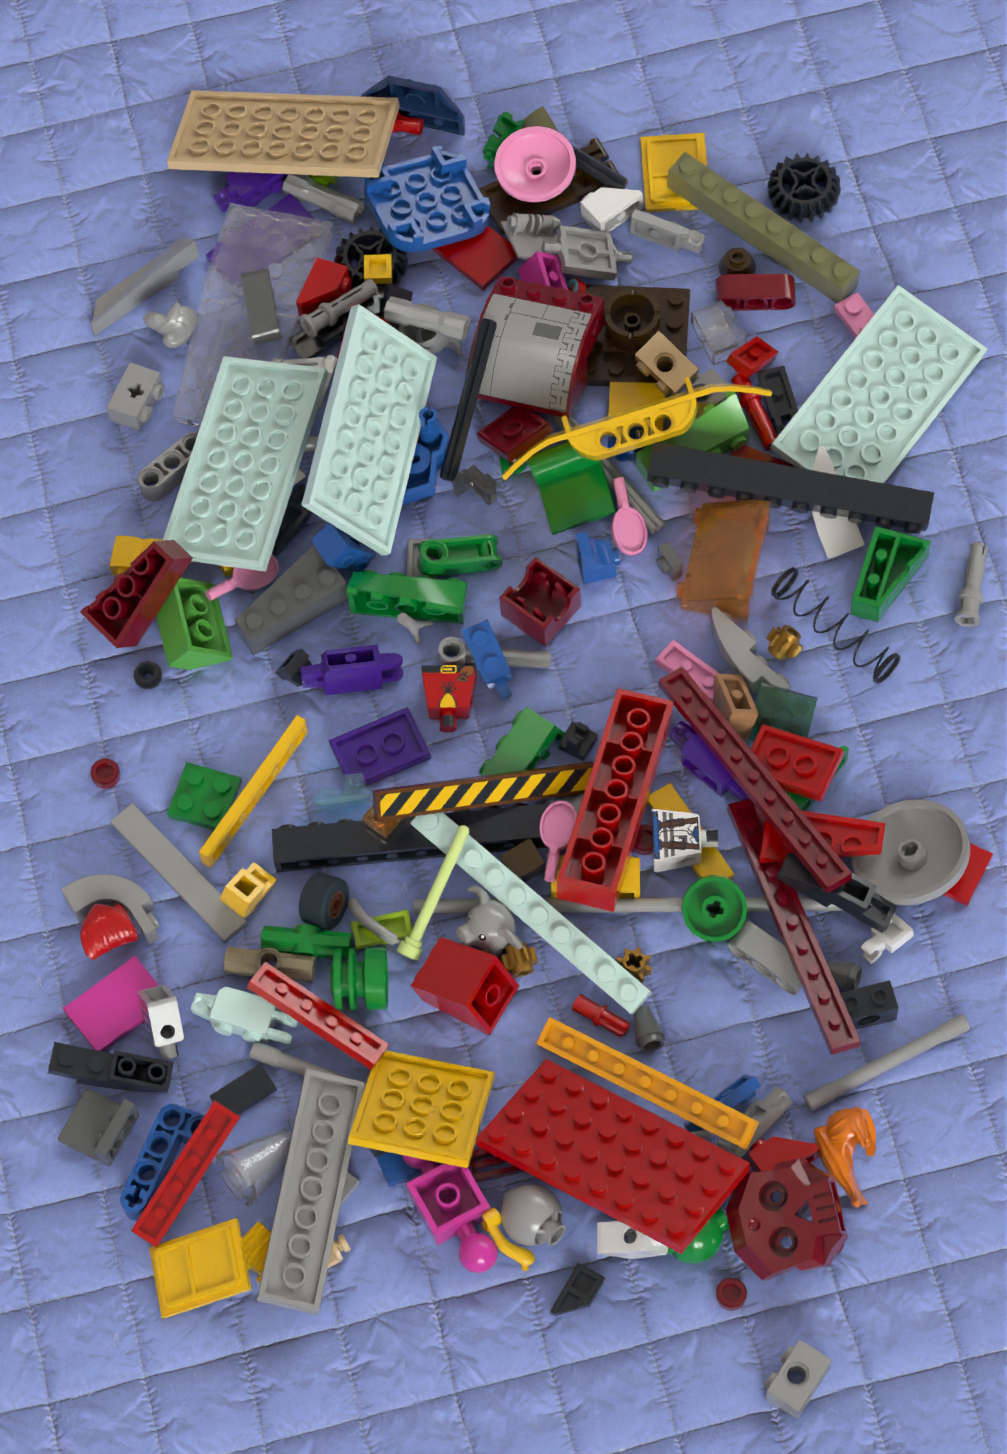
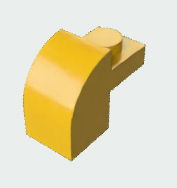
[220,862,277,918]

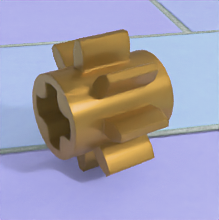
[766,625,803,660]
[501,942,538,978]
[616,947,652,984]

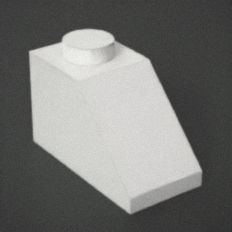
[580,187,643,232]

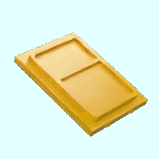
[640,133,707,212]
[149,1218,251,1319]

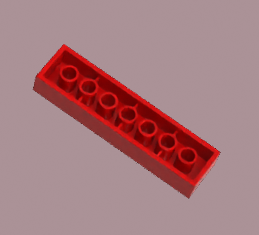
[556,688,674,912]

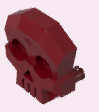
[726,1158,848,1281]

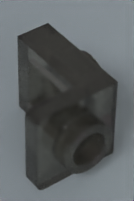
[453,464,497,506]

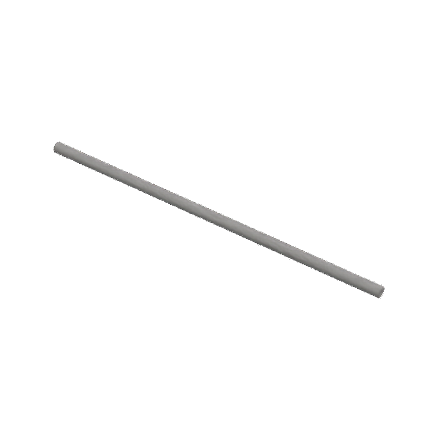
[414,896,844,914]

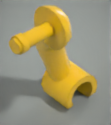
[482,1208,535,1271]

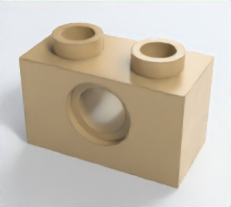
[635,331,699,396]

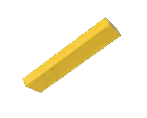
[647,783,734,879]

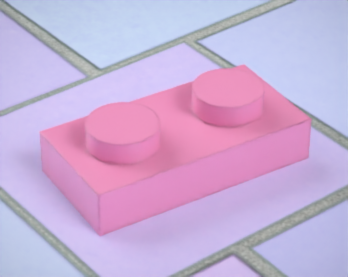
[834,292,874,339]

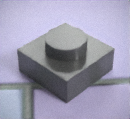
[656,542,682,581]

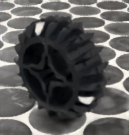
[767,152,841,224]
[334,226,408,290]

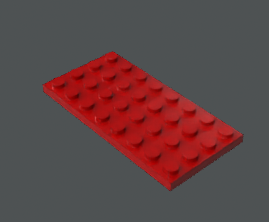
[476,1059,750,1254]

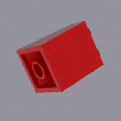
[411,937,519,1035]

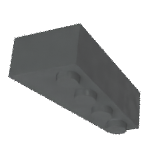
[235,545,348,656]

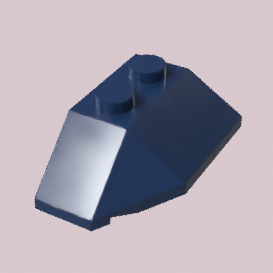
[361,75,466,136]

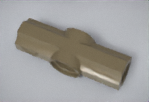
[223,947,316,984]

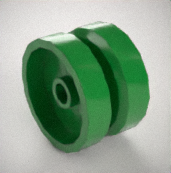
[681,874,748,942]

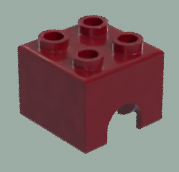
[499,557,581,647]

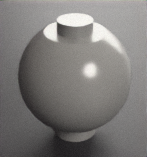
[501,1184,566,1246]

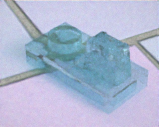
[312,773,372,811]

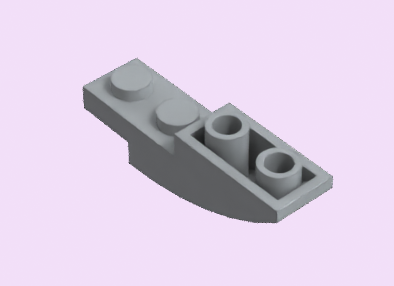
[711,607,791,706]

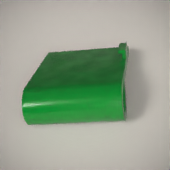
[528,442,616,535]

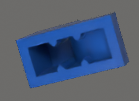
[576,531,620,584]

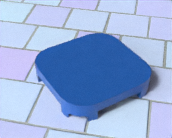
[364,146,490,253]

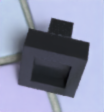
[275,649,312,687]
[558,721,598,762]

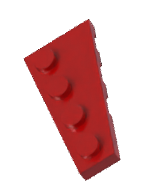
[759,810,886,863]

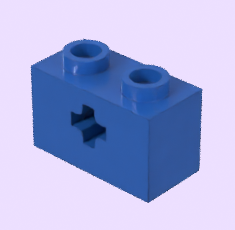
[311,523,376,572]

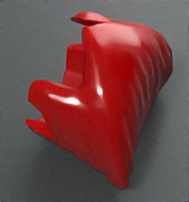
[80,904,138,960]

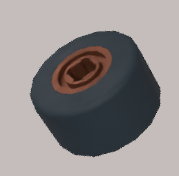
[299,872,349,930]

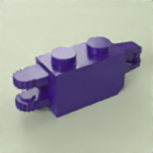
[213,172,288,213]
[300,644,403,695]
[669,721,748,801]

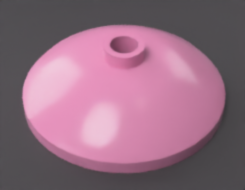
[494,126,576,202]

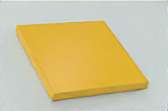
[348,1051,495,1168]

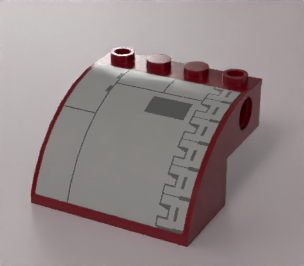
[466,276,605,419]

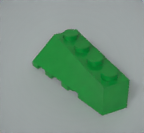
[347,570,468,624]

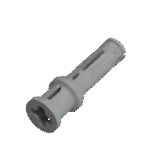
[299,279,378,338]
[954,542,988,627]

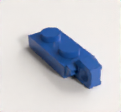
[461,619,513,700]
[684,1074,762,1132]

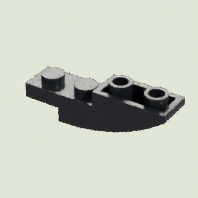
[289,284,385,359]
[776,852,897,933]
[47,1042,174,1092]

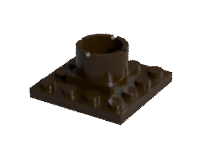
[586,284,690,390]

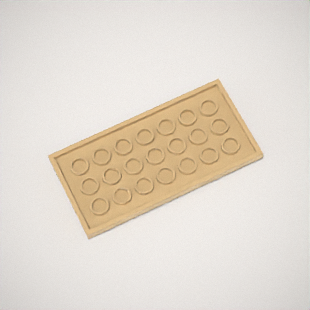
[167,90,399,178]

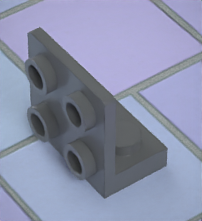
[58,1089,139,1167]

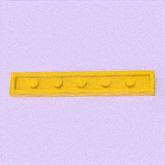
[199,715,308,868]

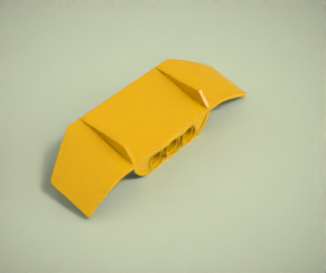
[502,377,772,480]

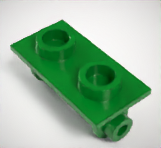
[483,112,525,168]

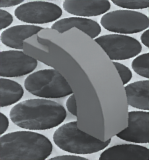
[61,874,160,945]

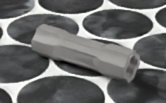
[282,174,365,224]
[384,296,471,341]

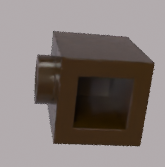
[500,838,546,882]

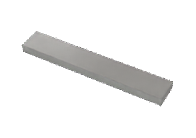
[110,803,247,944]

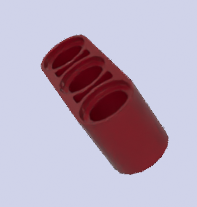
[715,274,796,311]

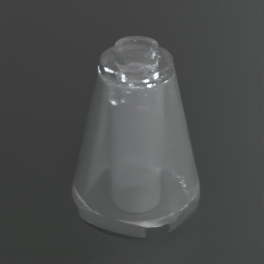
[215,1128,292,1206]

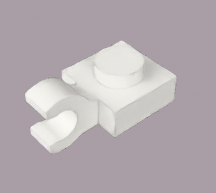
[861,913,914,964]

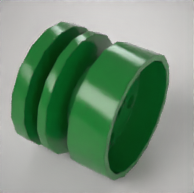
[330,947,388,1011]

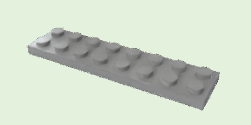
[256,1068,365,1315]

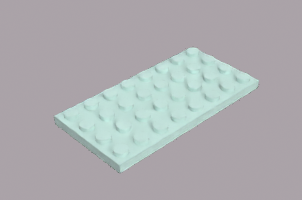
[770,285,988,483]
[302,304,437,556]
[163,356,329,572]

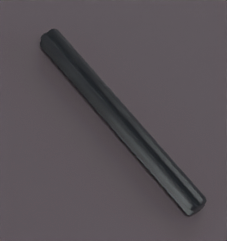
[440,318,497,482]

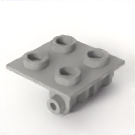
[501,213,560,260]

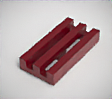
[470,1148,525,1183]

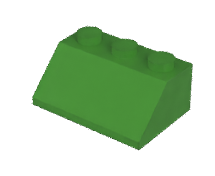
[156,577,233,670]

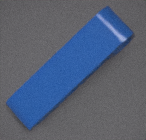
[120,1104,205,1221]

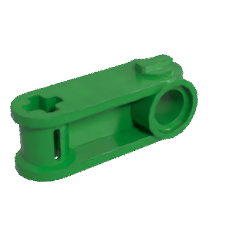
[417,534,503,577]

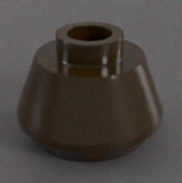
[719,248,756,276]

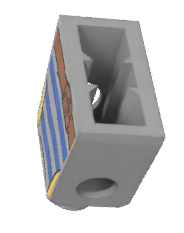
[137,984,184,1059]

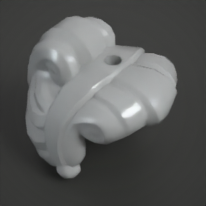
[143,302,198,349]

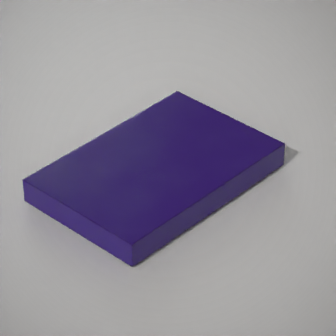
[328,707,431,792]

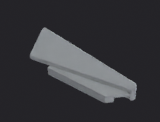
[90,236,199,336]

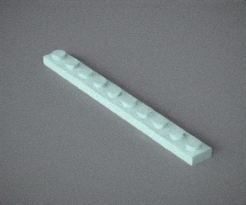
[410,812,652,1015]

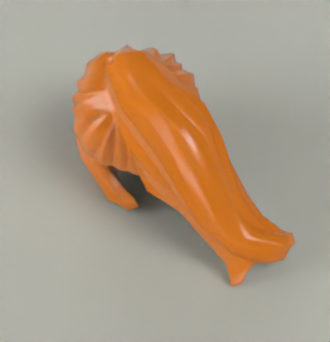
[813,1107,877,1208]

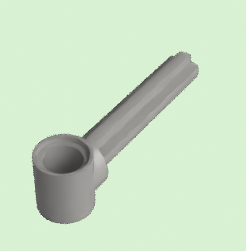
[438,637,551,668]

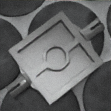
[541,225,633,281]

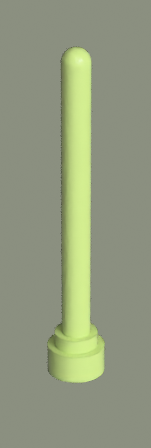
[396,825,469,961]

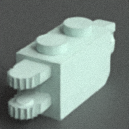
[191,987,298,1044]

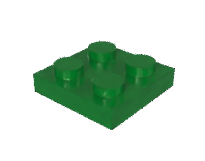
[167,762,242,830]

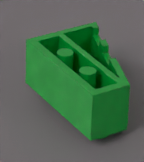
[850,526,931,622]
[479,706,565,776]

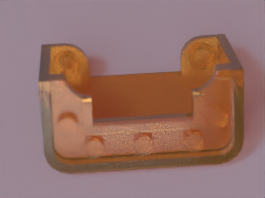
[676,500,771,622]

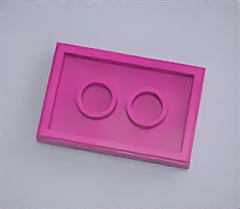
[63,956,159,1052]

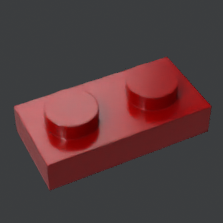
[726,336,778,378]

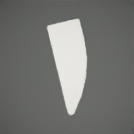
[812,446,864,558]

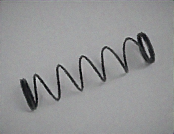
[771,567,900,684]

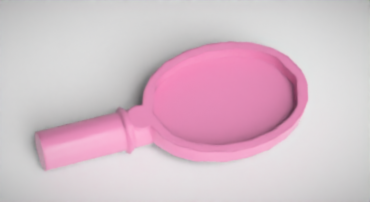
[611,477,648,556]
[205,554,279,601]
[540,801,577,882]

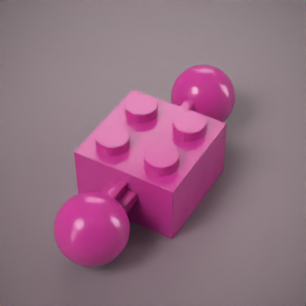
[401,1155,498,1273]

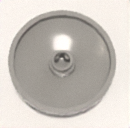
[851,800,970,905]

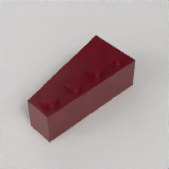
[80,540,193,648]

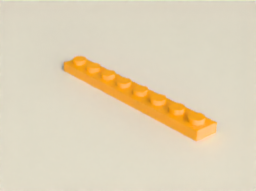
[536,1017,759,1150]

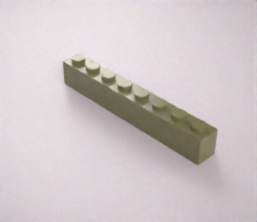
[667,152,860,303]

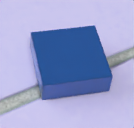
[376,1152,417,1187]

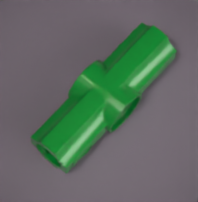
[260,924,352,960]

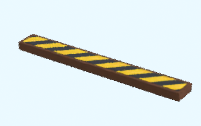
[373,761,594,821]

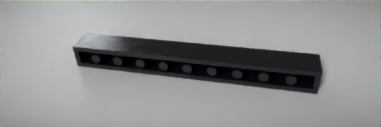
[647,442,934,534]
[272,800,557,872]

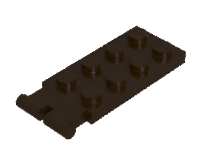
[478,138,619,235]

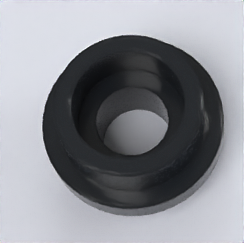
[133,661,162,689]

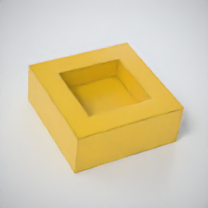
[364,254,392,284]

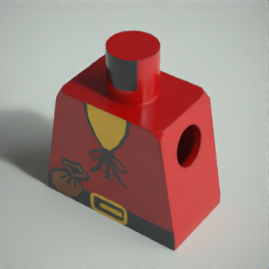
[421,665,477,733]

